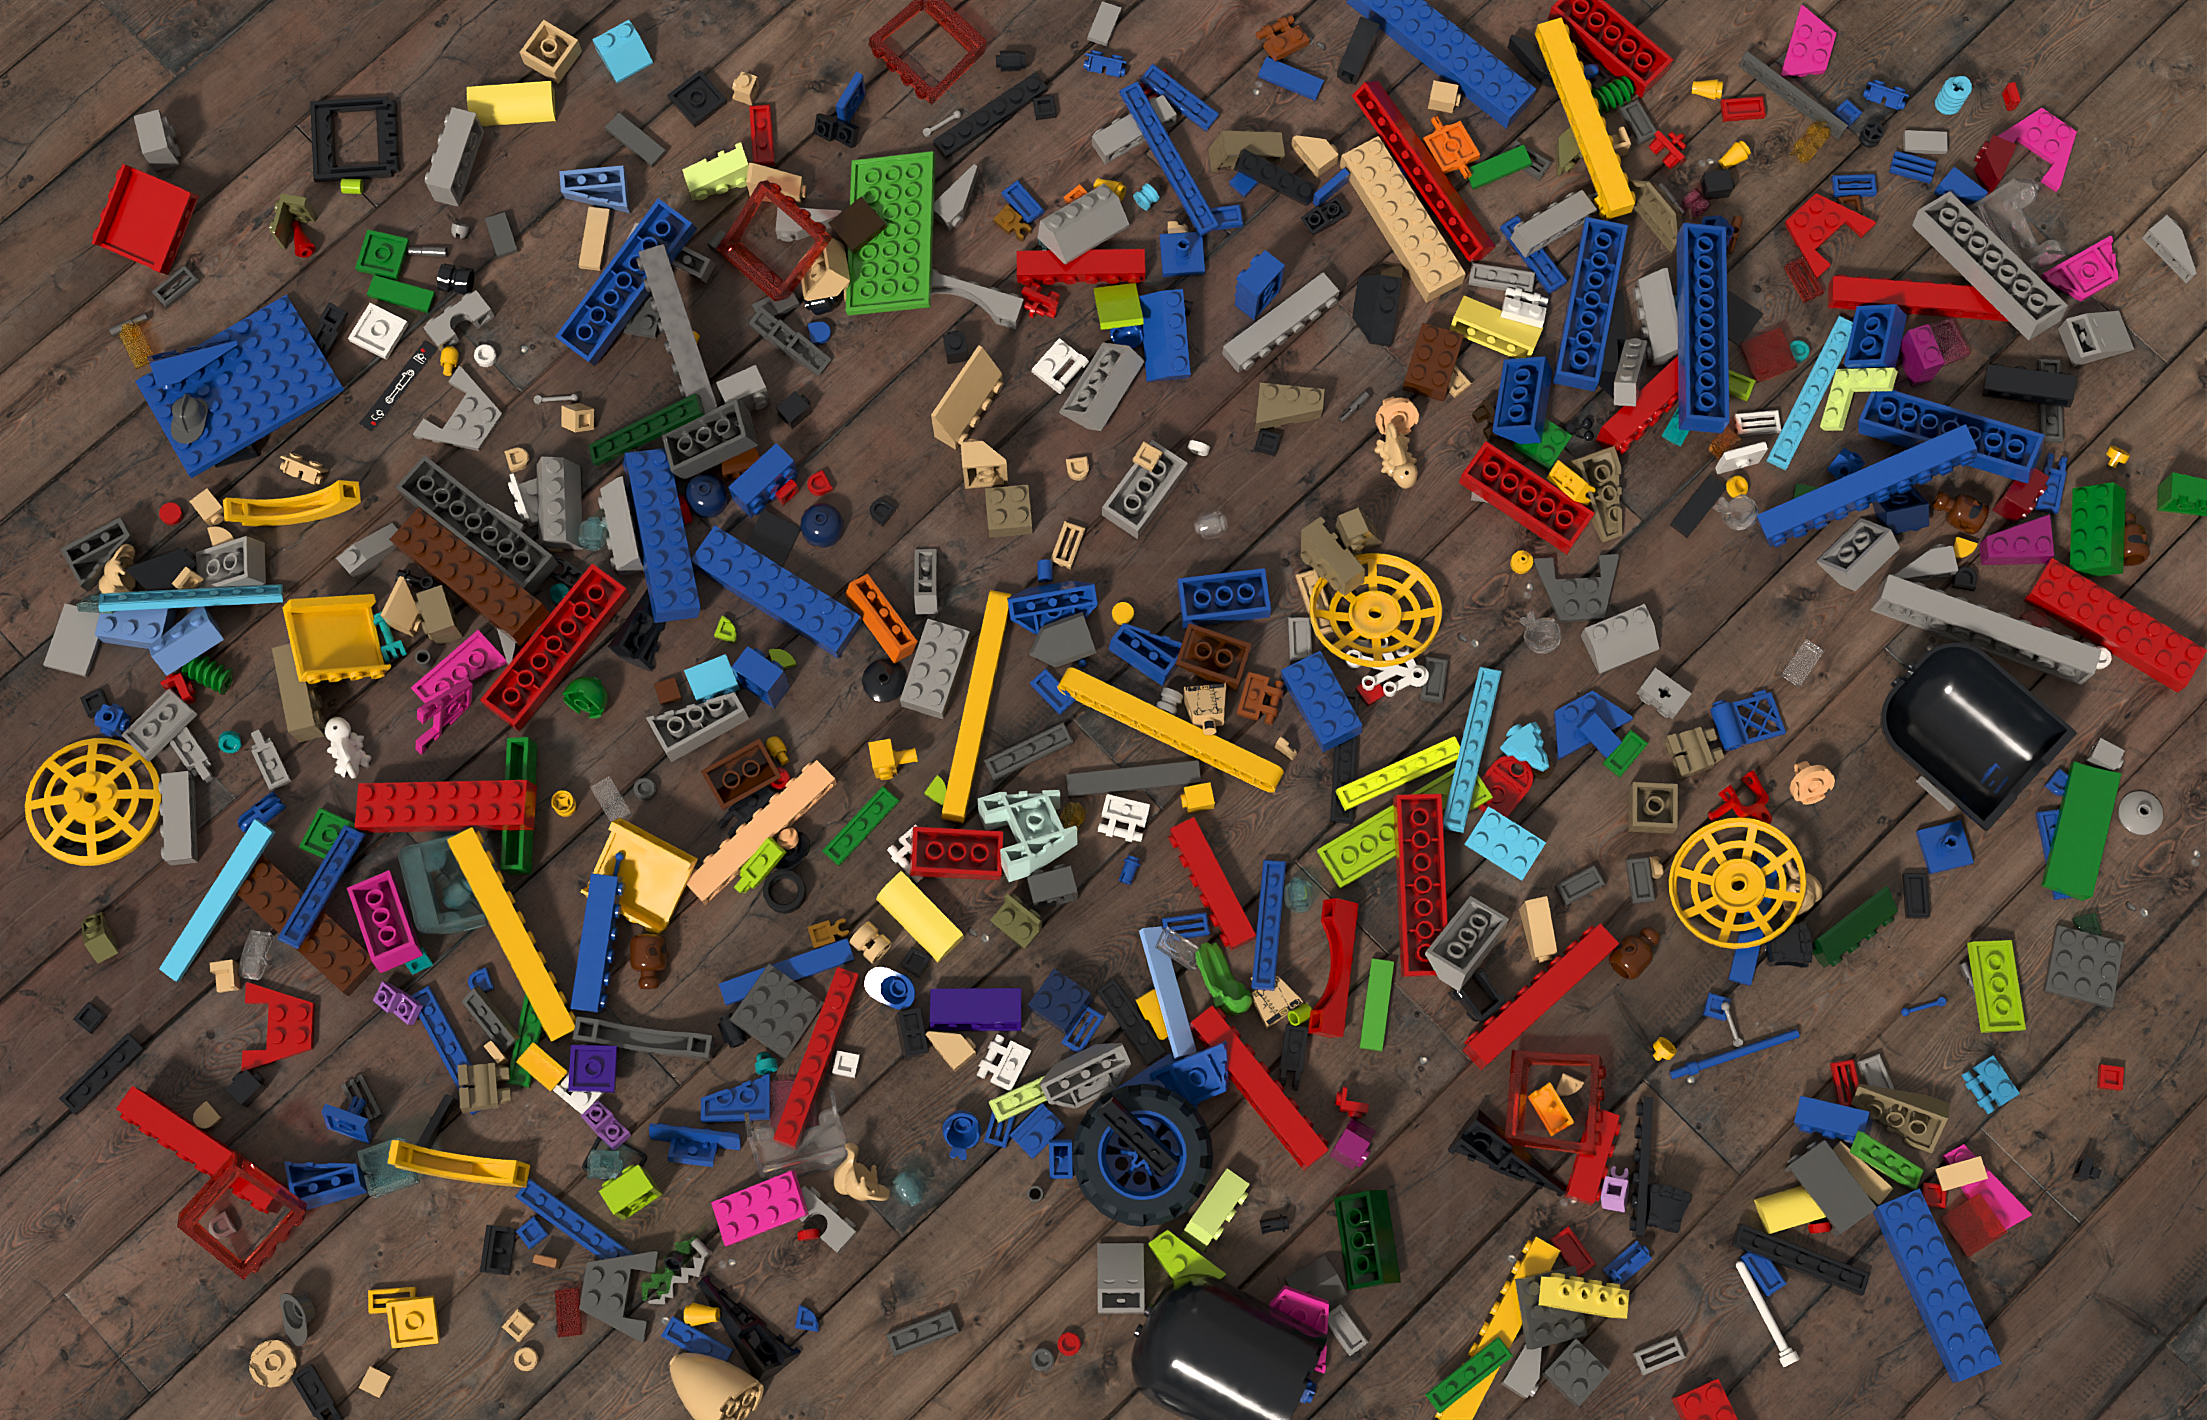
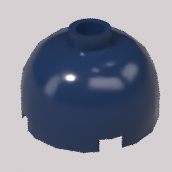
[685,473,728,518]
[800,503,844,548]

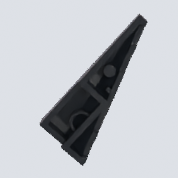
[1598,289,1626,399]
[608,588,664,671]
[1448,1109,1567,1197]
[698,1276,801,1382]

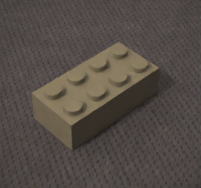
[272,644,327,743]

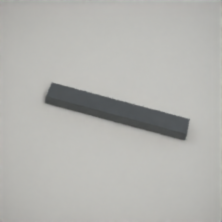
[1738,51,1848,140]
[1066,760,1201,798]

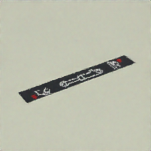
[359,341,437,432]

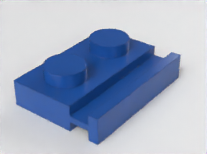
[1010,1103,1065,1159]

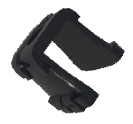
[1763,922,1813,968]
[1448,968,1505,1022]
[1646,1184,1693,1234]

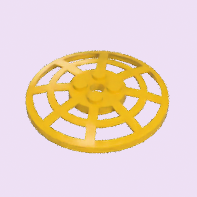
[1309,553,1442,667]
[25,738,162,866]
[1669,818,1807,949]

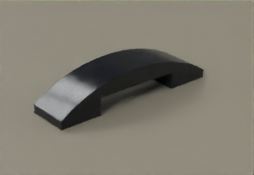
[312,302,348,359]

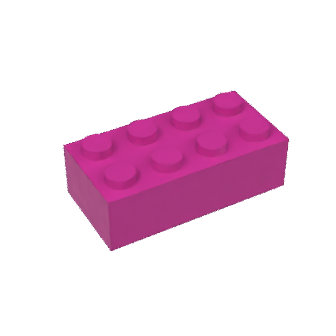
[347,870,423,973]

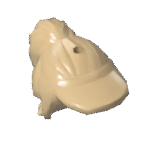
[99,544,136,593]
[1781,860,1823,922]
[834,1143,890,1201]

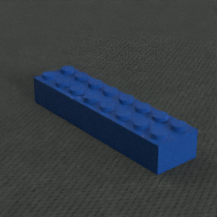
[555,198,698,366]
[1552,217,1628,392]
[1858,390,2045,484]
[623,448,700,623]
[691,525,862,659]
[1873,1189,2002,1383]

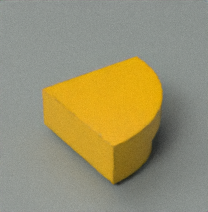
[1953,537,1978,560]

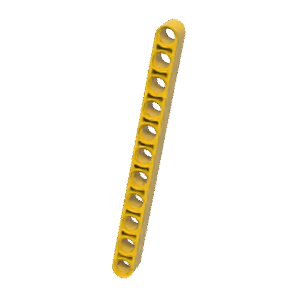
[941,590,1012,823]
[1057,667,1284,793]

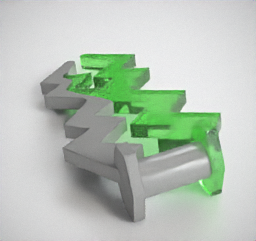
[641,1235,712,1304]

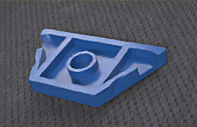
[1554,691,1633,760]
[1150,1040,1229,1105]

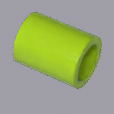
[341,179,363,194]
[1288,1003,1312,1026]

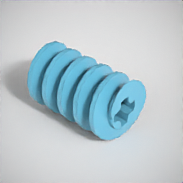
[1935,76,1972,115]

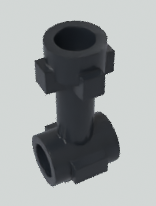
[395,569,438,591]

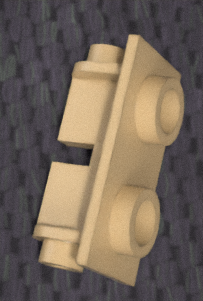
[280,453,329,485]

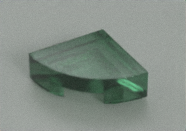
[2072,913,2102,936]

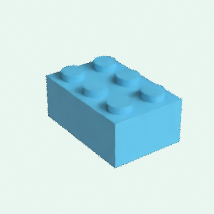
[1464,806,1546,881]

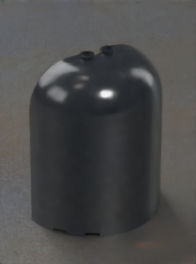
[1880,642,2077,832]
[1131,1274,1328,1420]

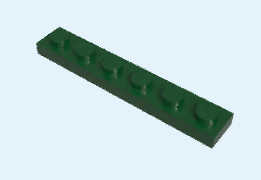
[588,393,705,466]

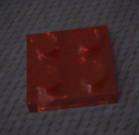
[1740,327,1797,384]
[1941,1192,2008,1257]

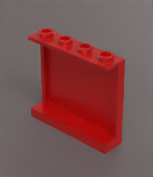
[92,164,199,275]

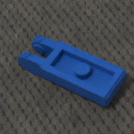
[2035,453,2067,514]

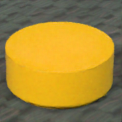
[1726,475,1748,498]
[1112,602,1134,625]

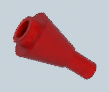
[291,221,316,258]

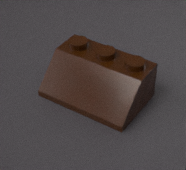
[701,738,782,810]

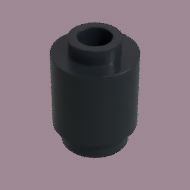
[996,50,1026,72]
[717,1013,747,1049]

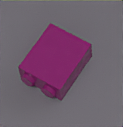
[1898,324,1945,387]

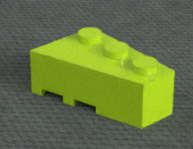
[1148,1230,1227,1281]

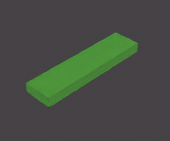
[1359,958,1394,1052]
[1850,1131,1924,1190]

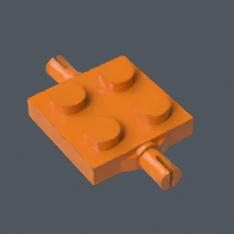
[1422,116,1480,179]

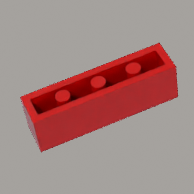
[1564,1107,1621,1205]

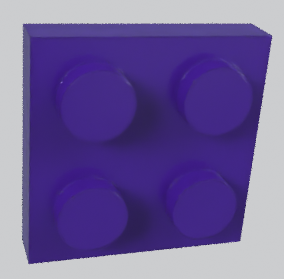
[568,1045,618,1093]

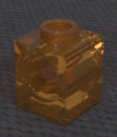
[1708,426,1743,460]

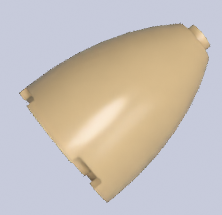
[670,1353,764,1420]

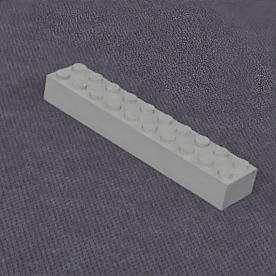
[1870,574,2102,685]

